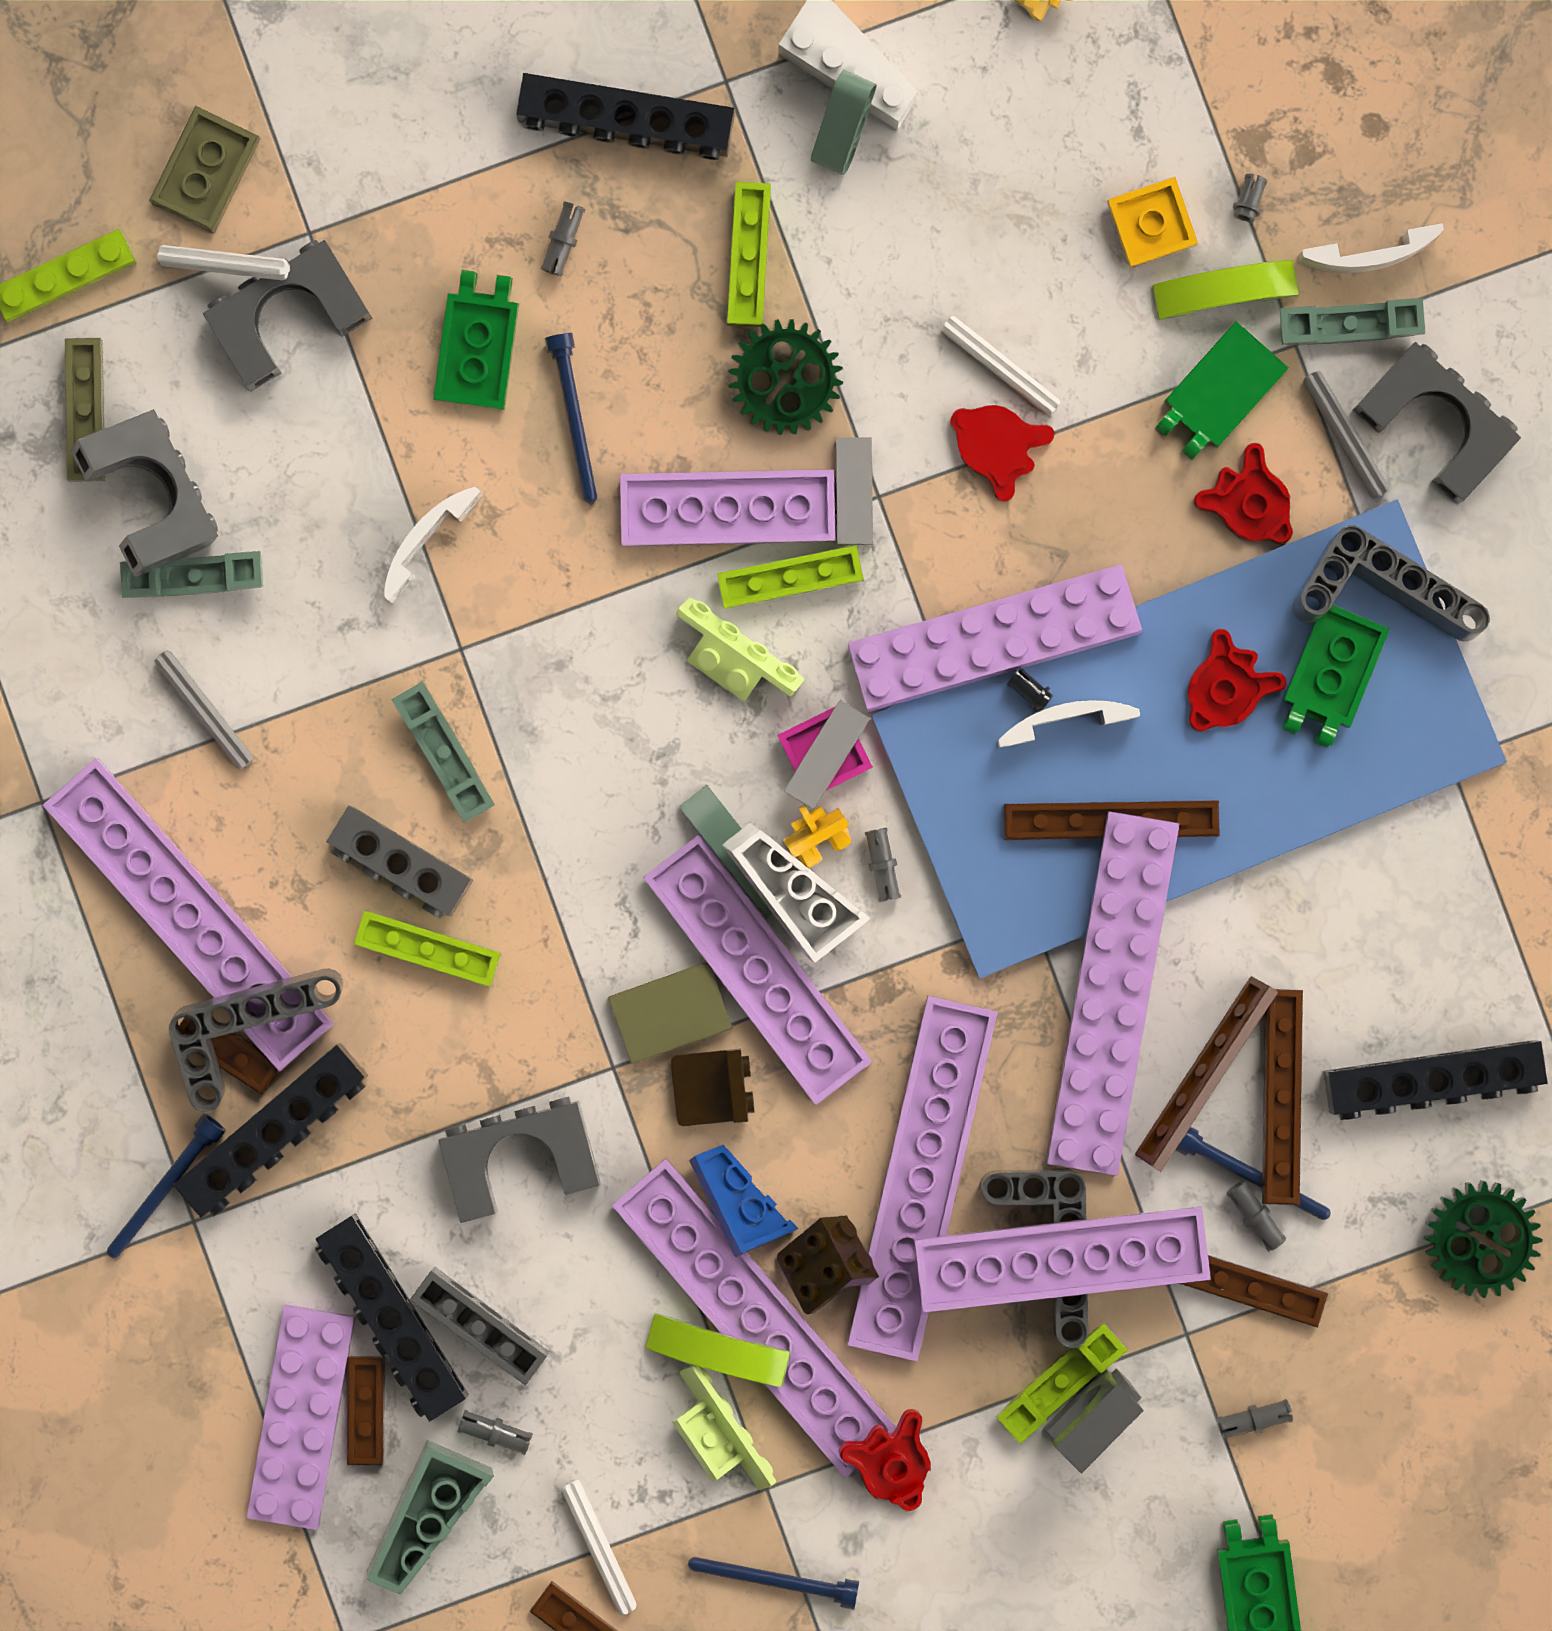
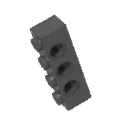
[326,805,473,919]
[410,1267,550,1386]

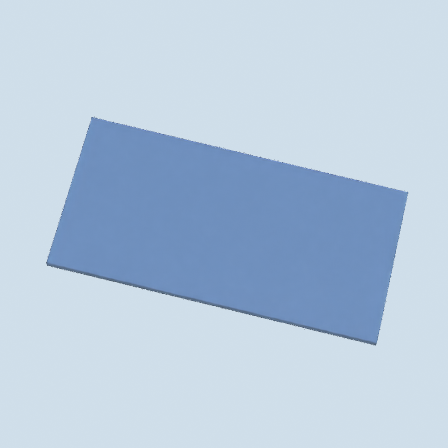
[871,499,1507,979]

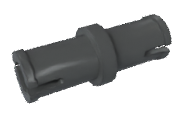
[540,201,586,277]
[865,827,901,902]
[1226,1180,1287,1252]
[1217,1399,1293,1440]
[457,1410,533,1455]

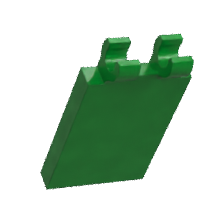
[433,270,519,410]
[1155,321,1289,460]
[1282,605,1390,748]
[1217,1514,1301,1631]

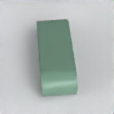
[811,70,877,175]

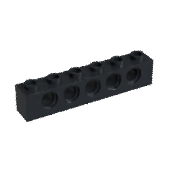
[516,73,735,160]
[1323,1040,1548,1120]
[173,1043,369,1218]
[315,1213,469,1422]

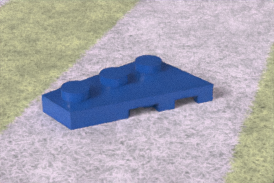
[689,1144,798,1257]

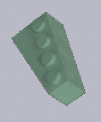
[367,1440,494,1594]

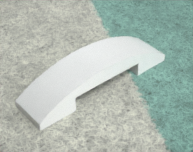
[1297,223,1444,273]
[384,487,483,604]
[997,700,1140,749]

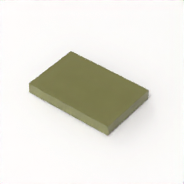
[149,105,261,234]
[608,962,733,1064]

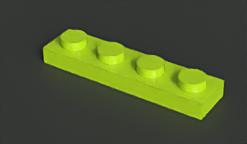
[727,182,771,327]
[0,228,137,323]
[717,545,864,609]
[354,910,501,987]

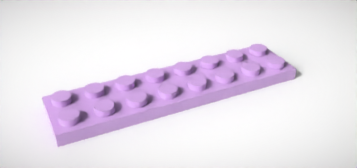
[848,564,1142,712]
[643,834,872,1105]
[914,1206,1211,1313]

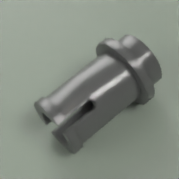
[1232,173,1267,222]

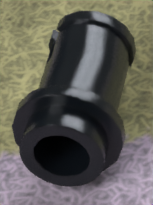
[1007,667,1054,712]

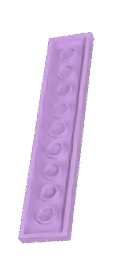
[43,758,335,1071]
[1046,811,1180,1176]
[847,995,998,1362]
[612,1158,897,1478]

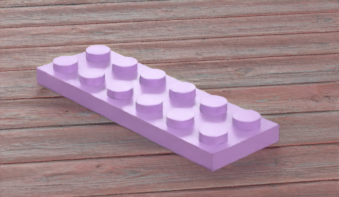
[620,469,835,547]
[247,1304,356,1530]

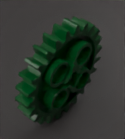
[727,319,843,435]
[1423,1180,1543,1298]

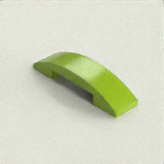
[1152,260,1299,320]
[646,1313,791,1387]
[996,1322,1128,1444]

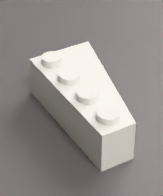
[778,0,918,130]
[722,823,871,963]

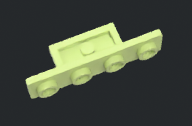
[676,597,804,702]
[672,1365,776,1490]

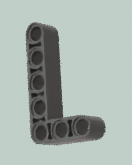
[1293,525,1490,642]
[169,968,343,1112]
[980,1169,1088,1348]

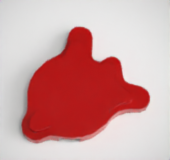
[950,405,1054,502]
[1194,443,1293,544]
[1188,629,1286,732]
[838,1409,931,1511]

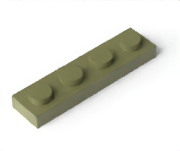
[65,338,105,482]

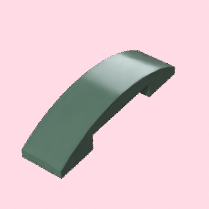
[1279,298,1425,345]
[120,551,263,598]
[391,681,495,823]
[679,785,773,918]

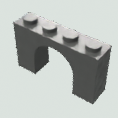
[202,240,373,392]
[1352,342,1522,505]
[70,409,218,577]
[438,1096,601,1223]
[1045,1368,1144,1474]

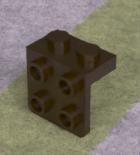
[671,1048,755,1126]
[777,1215,879,1315]

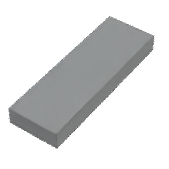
[836,437,873,545]
[784,700,870,810]

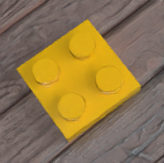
[1107,177,1198,269]

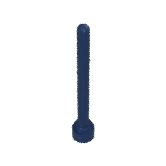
[545,333,597,504]
[107,1113,226,1258]
[1175,1127,1331,1220]
[688,1557,859,1610]

